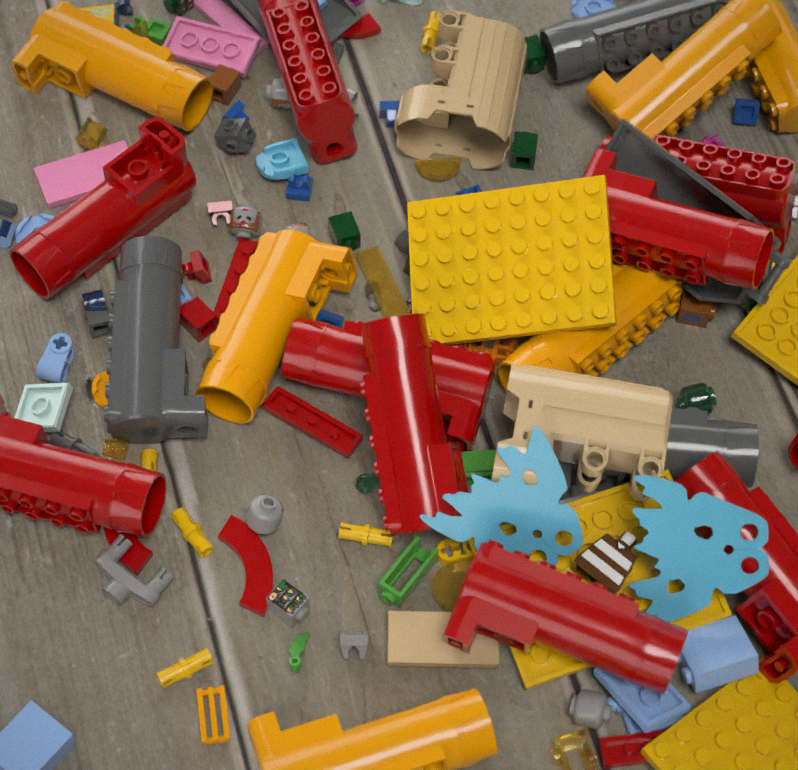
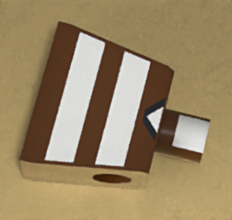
[572,531,637,595]

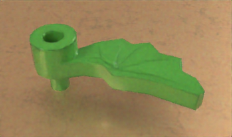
[289,632,310,673]

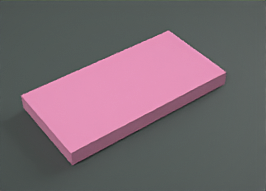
[163,16,262,78]
[34,140,128,209]

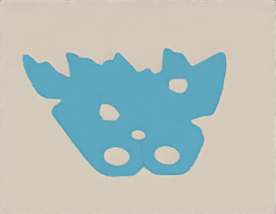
[420,426,583,566]
[629,475,769,622]

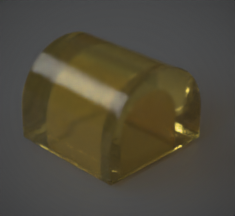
[76,117,108,151]

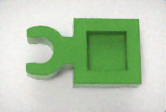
[130,15,172,46]

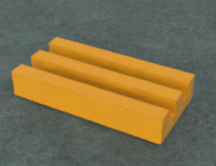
[196,685,231,746]

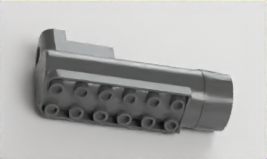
[539,0,728,84]
[104,236,208,444]
[559,407,759,501]

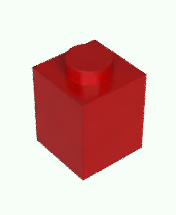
[180,296,218,342]

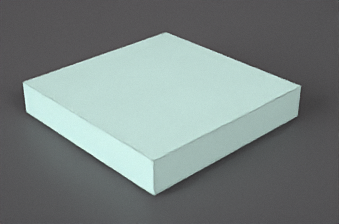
[14,383,73,432]

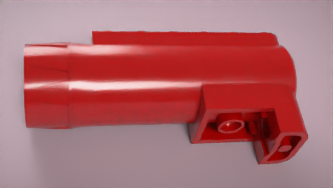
[258,0,358,164]
[9,117,197,299]
[600,134,798,254]
[582,149,774,290]
[360,313,469,535]
[281,317,496,452]
[0,394,167,537]
[674,451,798,684]
[442,540,689,695]

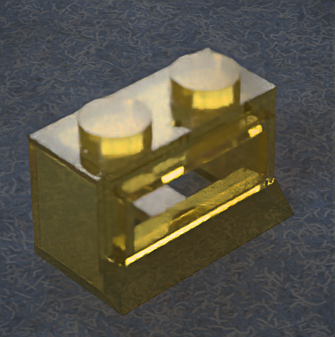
[551,728,600,770]

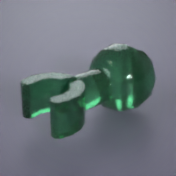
[355,472,380,494]

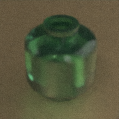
[676,382,717,415]

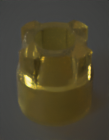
[102,438,129,461]

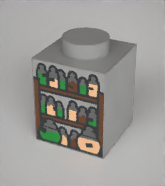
[266,579,310,628]

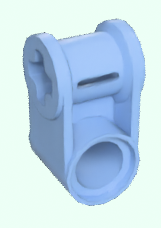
[36,333,75,383]

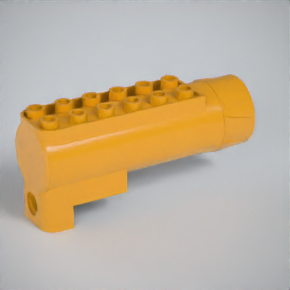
[586,0,782,139]
[726,0,798,134]
[10,1,213,131]
[195,229,357,424]
[497,260,683,393]
[247,688,498,770]

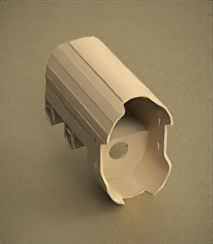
[394,10,528,170]
[491,364,673,502]

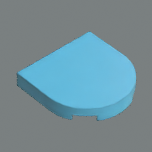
[256,138,309,180]

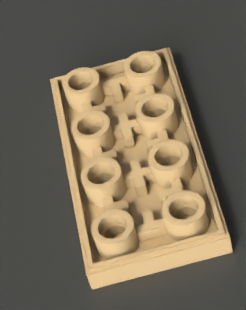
[387,611,499,668]

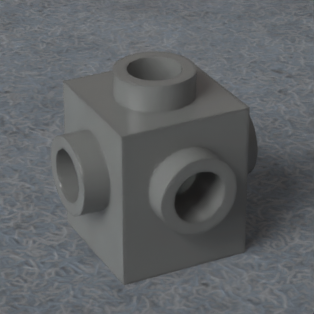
[214,118,257,153]

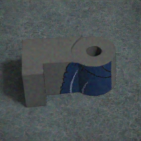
[82,289,112,339]

